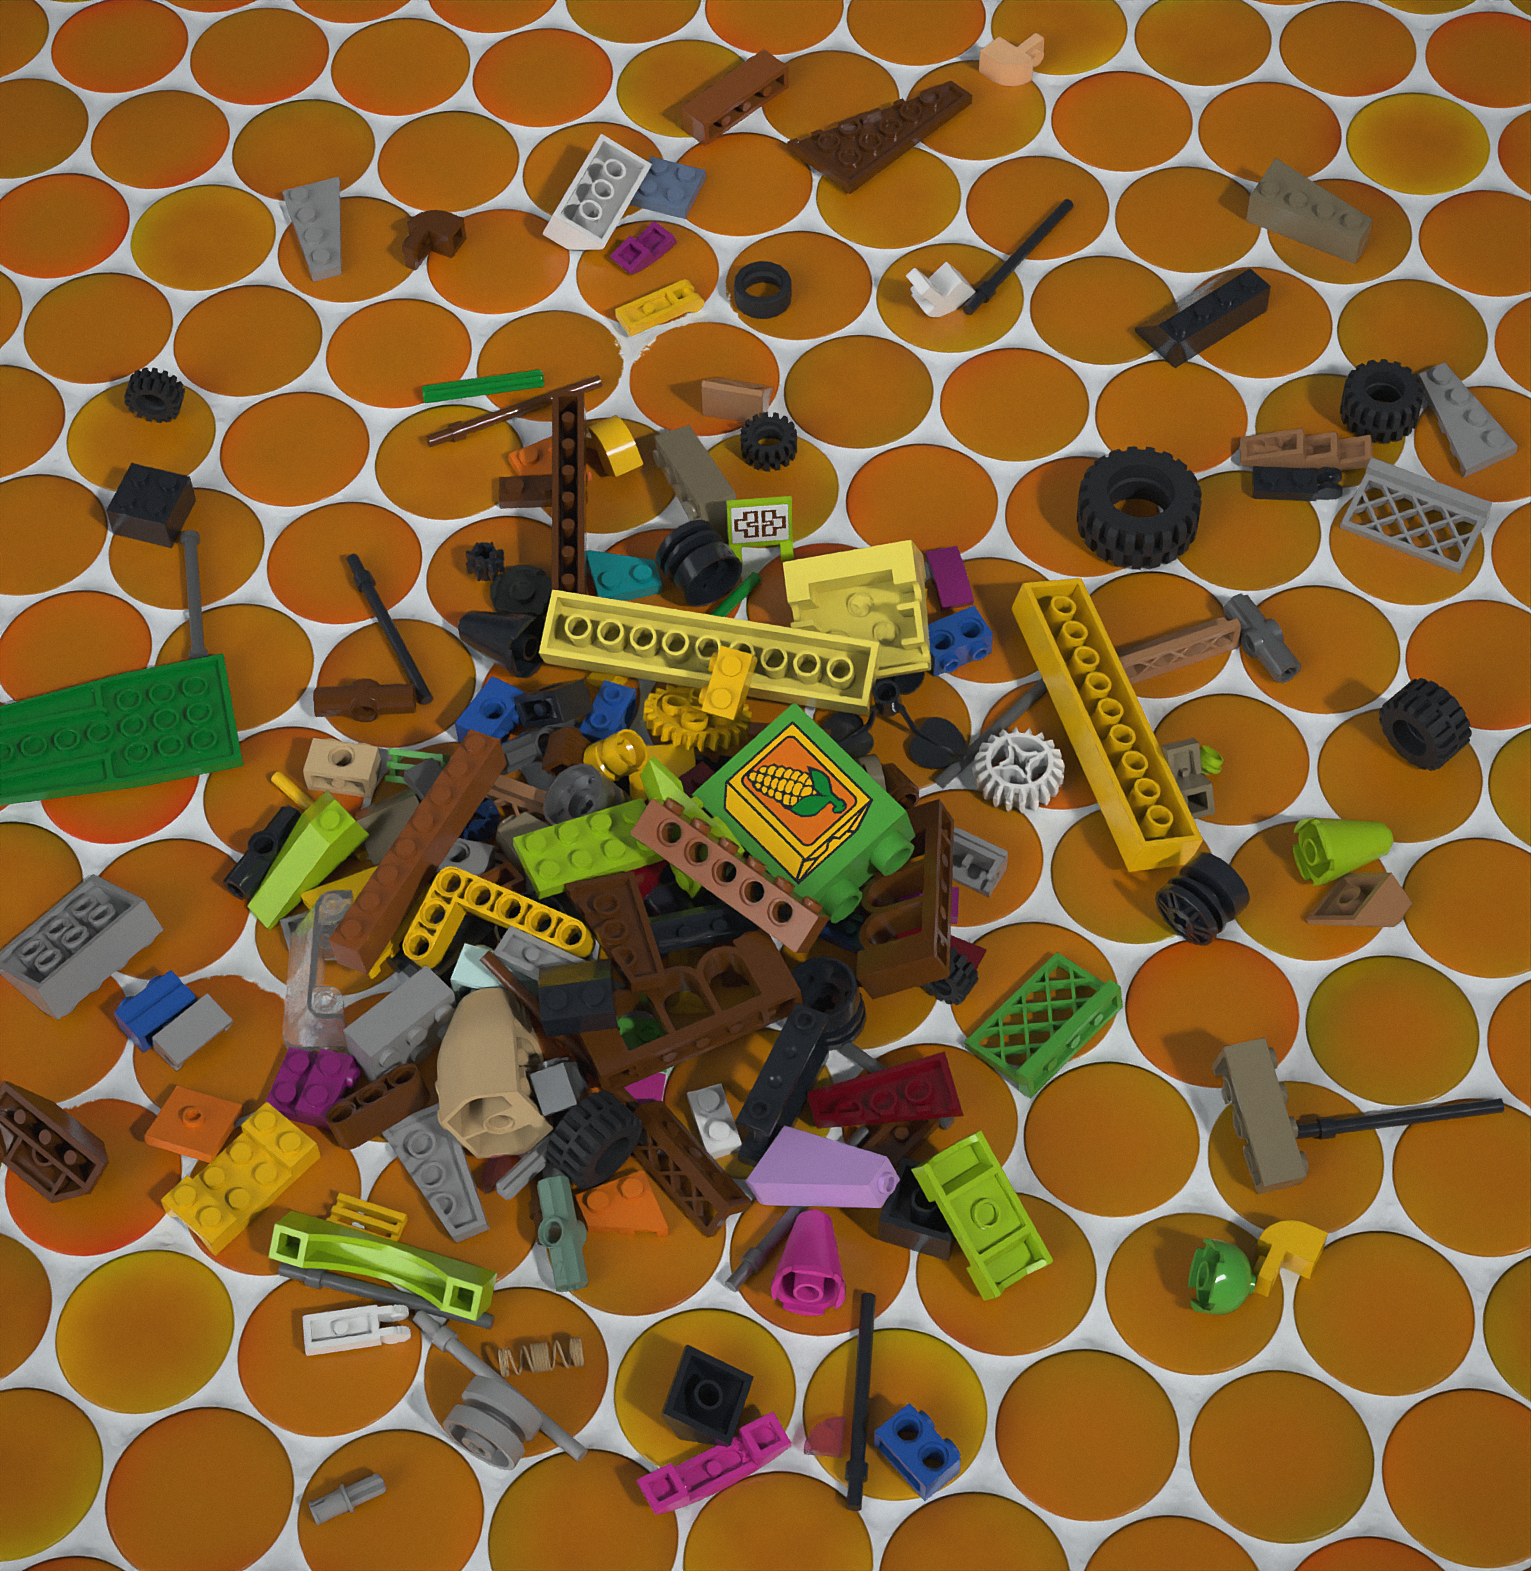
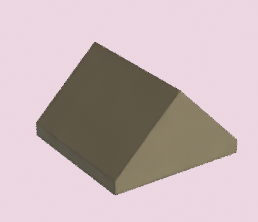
[354,788,421,866]

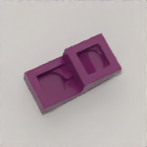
[610,221,677,275]
[925,546,974,611]

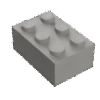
[343,965,457,1083]

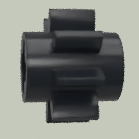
[466,542,505,581]

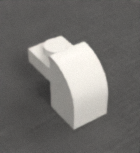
[906,261,976,317]

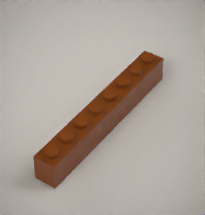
[329,729,507,975]

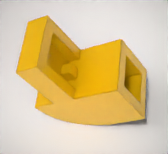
[586,415,644,477]
[1253,1220,1328,1297]

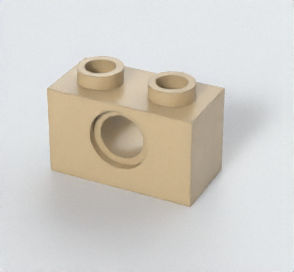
[303,738,382,798]

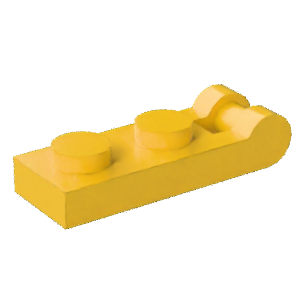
[615,279,705,337]

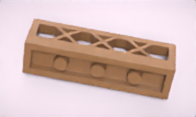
[1117,617,1241,684]

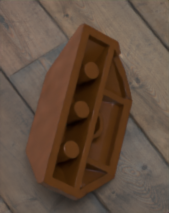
[0,1081,109,1203]

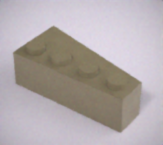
[1246,158,1373,264]
[652,425,736,545]
[1211,1038,1309,1194]

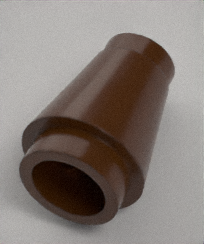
[882,763,919,809]

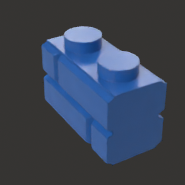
[114,970,197,1053]

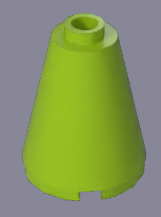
[1293,817,1393,886]

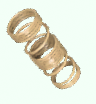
[498,1337,584,1378]

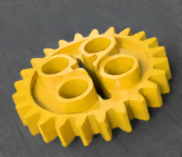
[643,684,752,752]

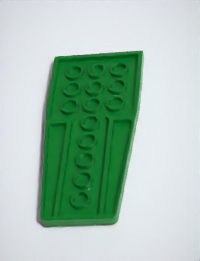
[0,653,244,806]

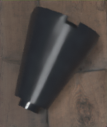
[458,610,546,679]

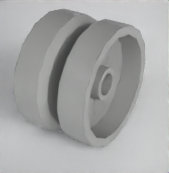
[443,1376,543,1471]

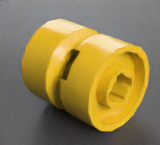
[583,729,648,782]

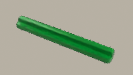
[422,369,544,403]

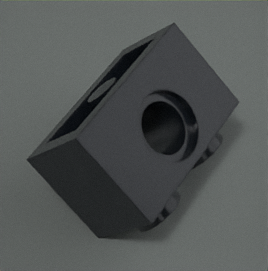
[513,678,593,729]

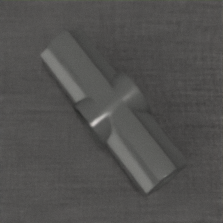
[1223,593,1301,684]
[501,718,582,775]

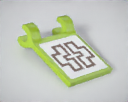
[726,496,794,565]

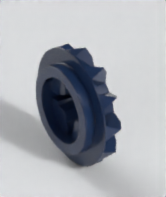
[458,797,500,842]

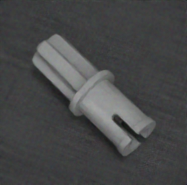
[308,1474,386,1525]

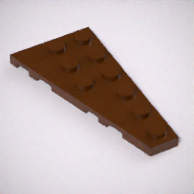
[787,81,972,194]

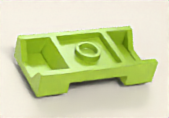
[911,1130,1054,1300]

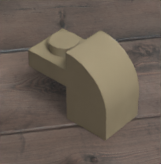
[1162,738,1215,819]

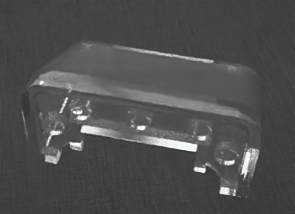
[282,890,355,1055]

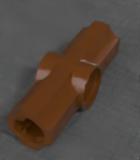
[313,678,416,722]

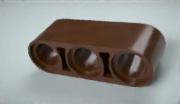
[325,1063,431,1150]

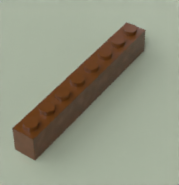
[552,391,587,595]

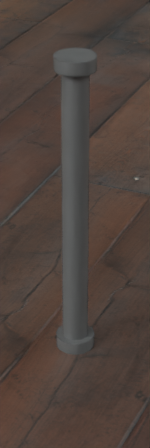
[180,530,209,660]

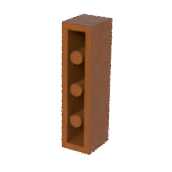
[680,49,788,146]

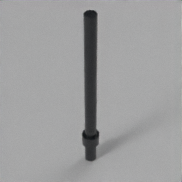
[963,199,1074,315]
[346,554,433,705]
[1295,1098,1504,1140]
[845,1293,876,1511]

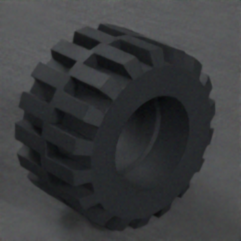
[1340,359,1424,444]
[1379,678,1472,771]
[546,1090,643,1190]

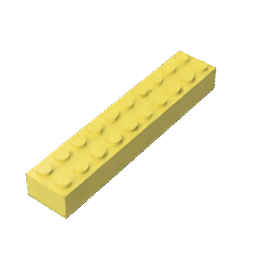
[539,590,882,716]

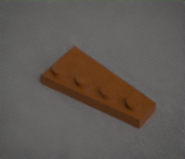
[565,871,667,993]

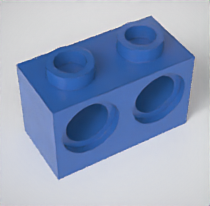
[928,606,993,677]
[579,680,637,743]
[874,1403,961,1501]

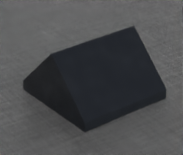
[661,1345,754,1447]

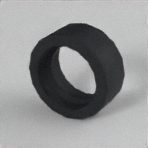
[734,261,792,319]

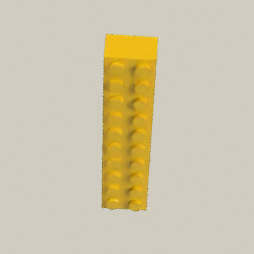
[1011,578,1203,872]

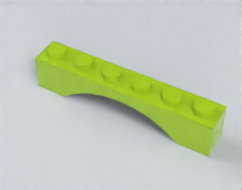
[268,1210,497,1321]

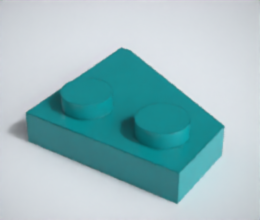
[587,550,663,601]

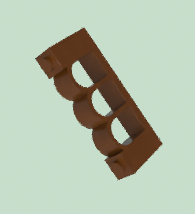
[854,799,954,1000]
[575,928,803,1093]

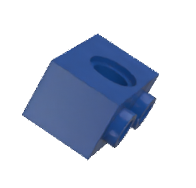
[455,676,525,744]

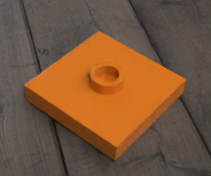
[145,1085,243,1164]

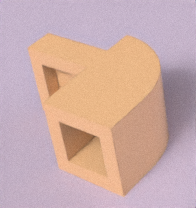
[979,33,1044,86]

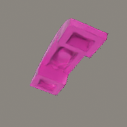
[637,1412,792,1515]

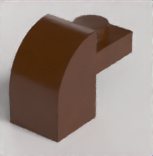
[402,210,467,270]

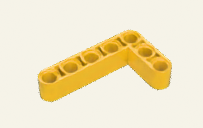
[403,866,596,969]

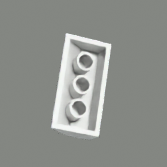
[543,134,652,250]

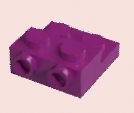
[265,1046,360,1131]

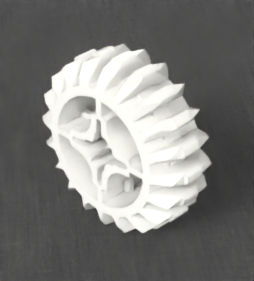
[973,727,1065,813]

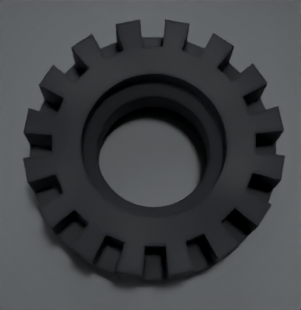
[124,367,185,423]
[740,412,797,472]
[920,947,979,1005]

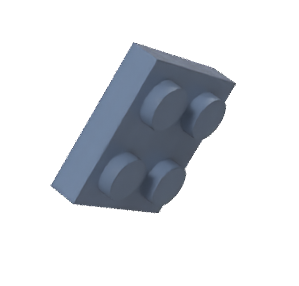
[630,157,706,219]

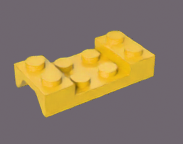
[161,1102,321,1256]

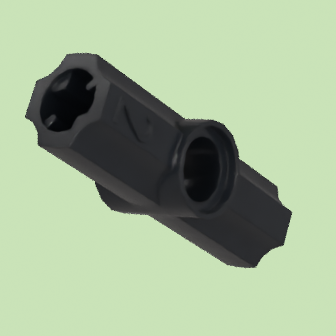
[223,805,301,901]

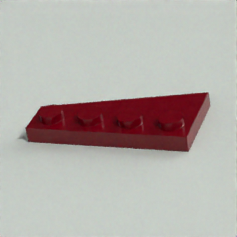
[807,1051,964,1129]

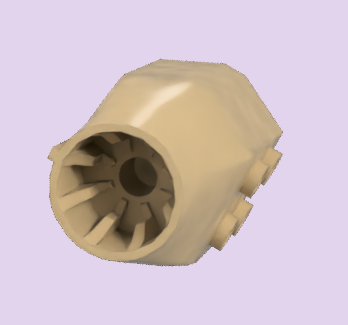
[435,988,553,1159]

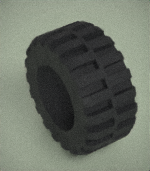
[1076,446,1202,570]

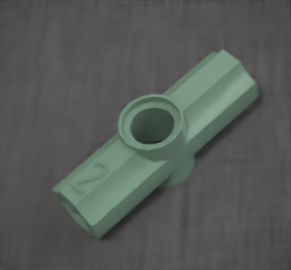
[537,1175,588,1292]

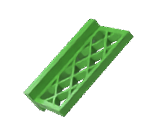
[964,952,1123,1099]

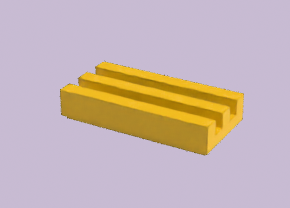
[326,1192,408,1242]

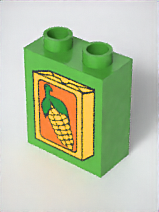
[692,702,915,923]

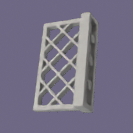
[1340,457,1492,574]

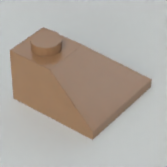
[1306,872,1413,927]

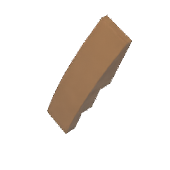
[1240,428,1373,471]

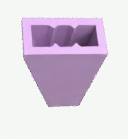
[746,1125,900,1208]

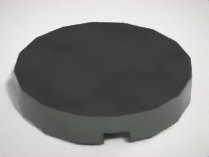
[490,565,552,617]

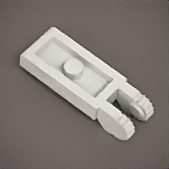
[302,1304,411,1356]

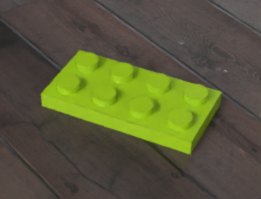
[513,798,665,899]

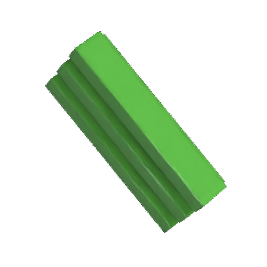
[384,748,450,784]

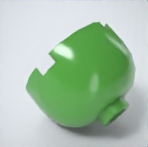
[1188,1238,1256,1315]

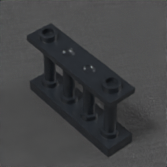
[643,869,788,954]
[736,1003,829,1167]

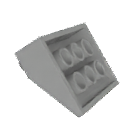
[0,874,164,1020]

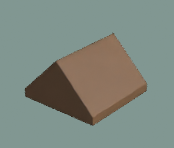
[701,377,774,423]

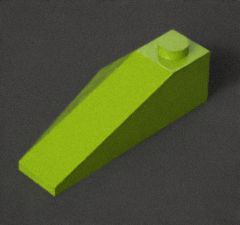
[640,756,745,899]
[247,790,370,931]

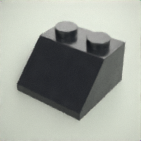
[538,958,619,1037]

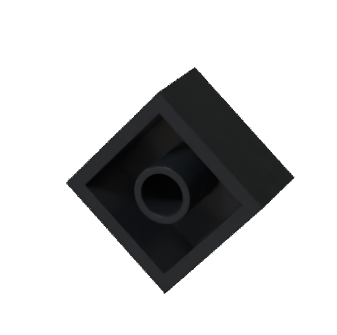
[106,463,196,548]
[878,1157,956,1261]

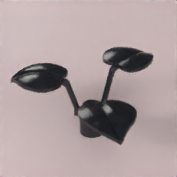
[821,671,967,769]

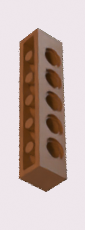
[630,797,830,953]

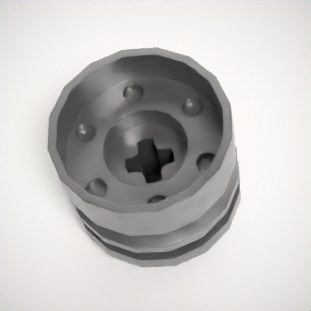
[543,763,633,825]

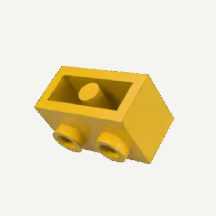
[699,645,758,723]

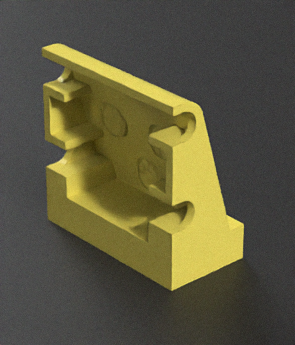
[783,540,931,679]

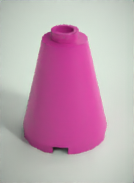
[771,1209,846,1316]

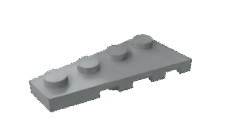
[282,177,342,282]
[1419,362,1518,478]
[382,1103,490,1243]

